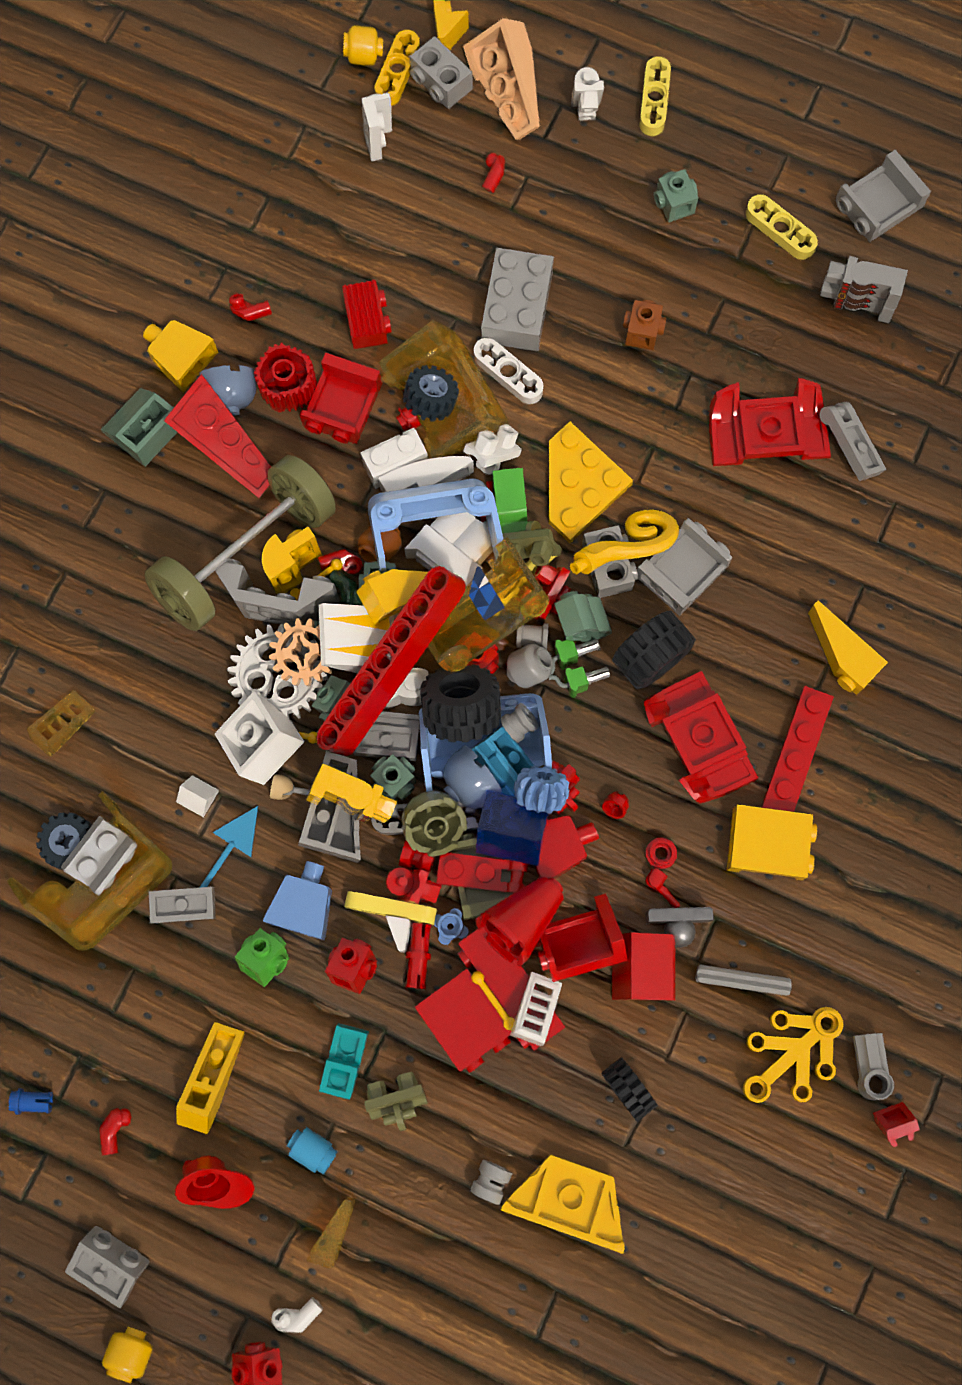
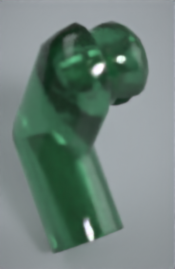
[328,570,360,605]

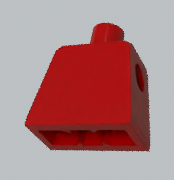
[520,816,599,879]

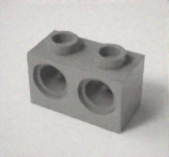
[410,36,473,109]
[582,525,638,598]

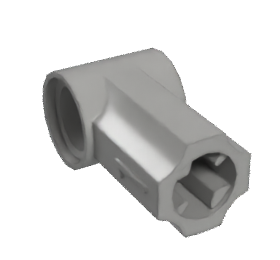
[853,1033,894,1100]

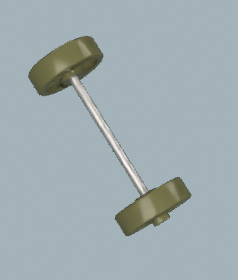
[145,455,336,631]

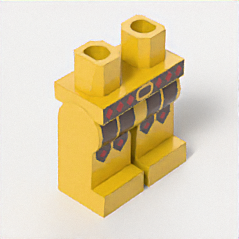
[306,764,397,823]

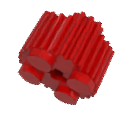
[254,342,317,412]

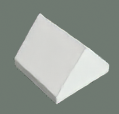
[176,775,219,817]

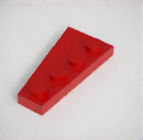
[164,374,271,498]

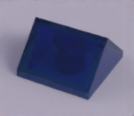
[476,791,548,866]

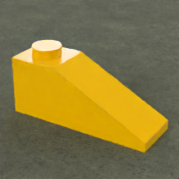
[356,569,428,624]
[808,601,888,695]
[176,1022,245,1134]

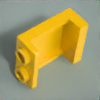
[726,805,817,880]

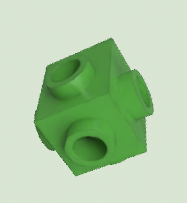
[234,928,289,987]

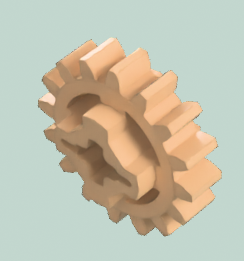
[269,618,332,686]

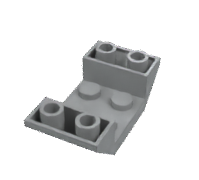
[215,559,340,627]

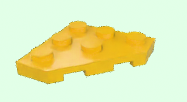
[549,422,633,543]

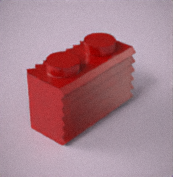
[342,280,392,349]

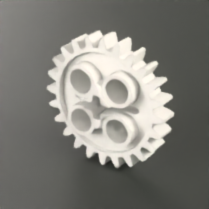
[227,624,328,719]

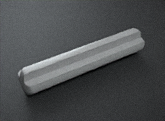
[696,965,792,996]

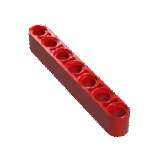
[316,566,466,756]

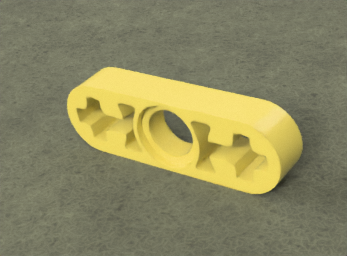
[640,57,671,136]
[746,195,818,260]
[344,891,437,925]

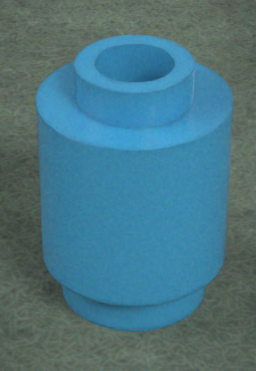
[287,1127,338,1175]

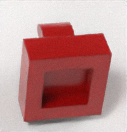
[873,1102,919,1147]

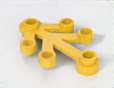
[743,1007,843,1103]

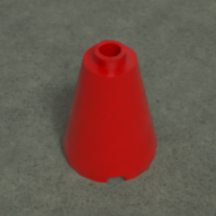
[476,876,564,966]

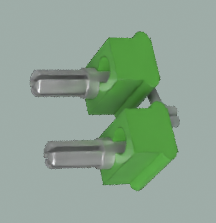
[548,639,610,698]

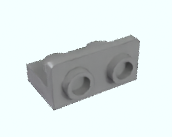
[61,816,137,896]
[65,1226,150,1308]

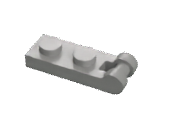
[820,401,886,481]

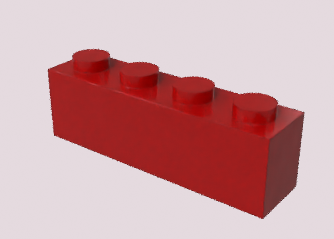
[457,927,565,1051]

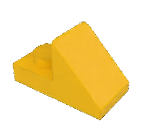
[433,0,469,50]

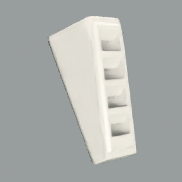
[510,972,562,1046]

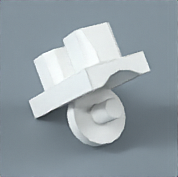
[572,67,604,120]
[464,424,522,474]

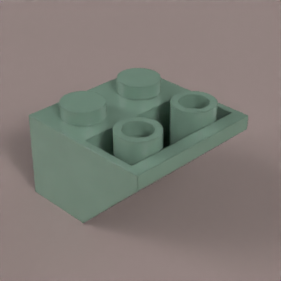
[101,388,177,467]

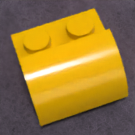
[262,527,322,594]

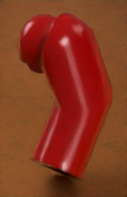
[229,293,272,321]
[318,549,362,575]

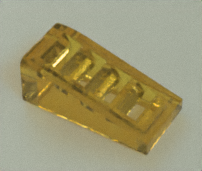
[27,690,95,757]
[306,1196,356,1269]

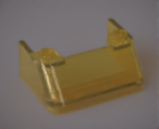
[7,791,172,951]

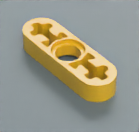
[375,30,420,106]

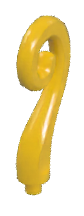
[570,510,679,574]

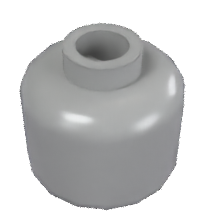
[506,644,553,688]

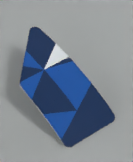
[469,566,505,620]

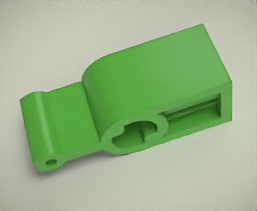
[492,468,528,550]

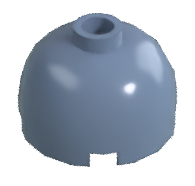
[196,365,257,416]
[443,745,502,809]

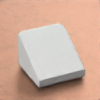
[386,915,411,953]

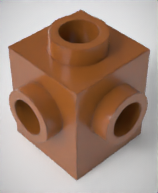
[623,300,666,350]

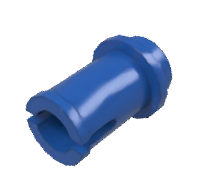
[9,1088,53,1115]

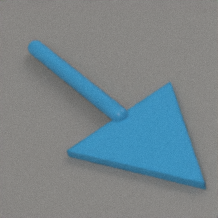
[199,806,258,888]

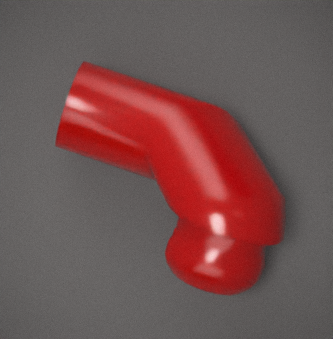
[481,152,506,194]
[99,1108,131,1156]

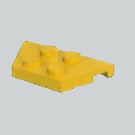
[501,1154,625,1254]

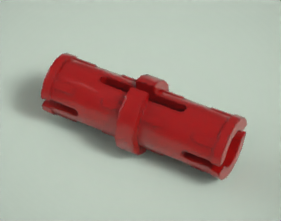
[405,923,432,989]

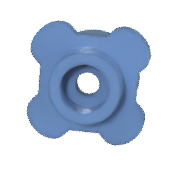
[434,908,468,945]

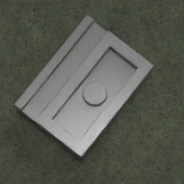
[354,711,420,761]

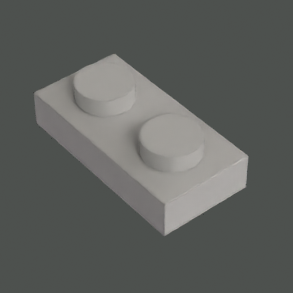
[149,887,216,923]

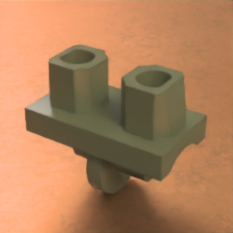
[502,520,562,568]
[364,1072,428,1131]

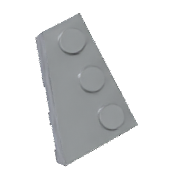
[298,751,361,863]

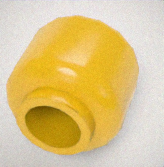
[343,26,383,66]
[102,1327,152,1384]

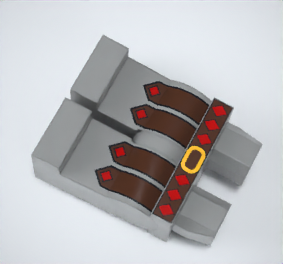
[820,256,908,323]

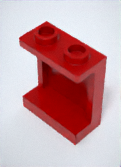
[300,352,382,444]
[535,893,628,982]
[415,969,511,1073]

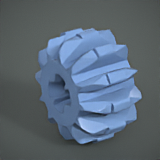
[514,765,570,814]

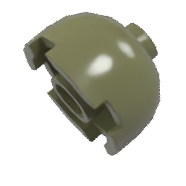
[401,791,467,857]

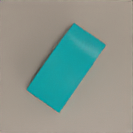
[319,1023,369,1100]

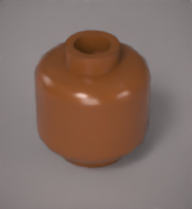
[358,525,402,563]

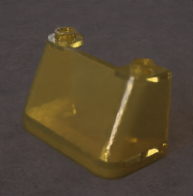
[379,320,509,459]
[428,537,549,672]

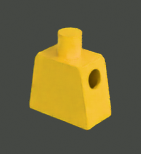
[143,320,218,393]

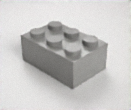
[481,248,554,351]

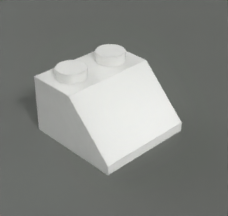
[215,690,304,785]

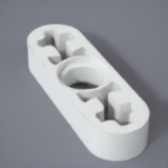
[474,338,543,404]

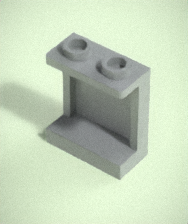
[835,150,931,242]
[637,518,732,616]

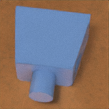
[263,861,332,941]

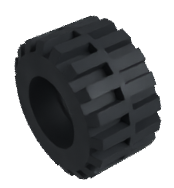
[612,610,696,689]
[420,664,501,743]

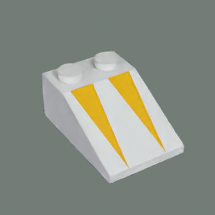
[318,603,399,673]

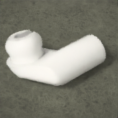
[271,1297,323,1333]

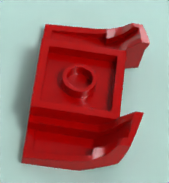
[709,378,831,466]
[644,671,759,804]

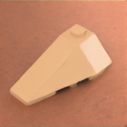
[463,18,540,140]

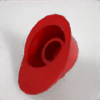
[175,1155,255,1209]

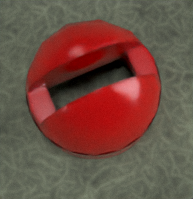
[602,791,629,819]

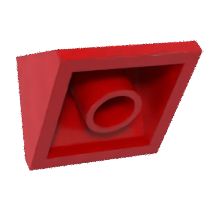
[612,933,675,1001]

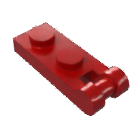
[436,853,528,894]

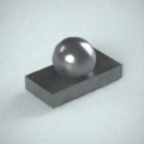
[645,907,713,948]

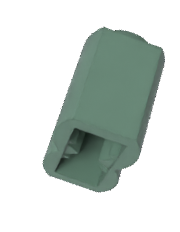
[554,591,612,642]

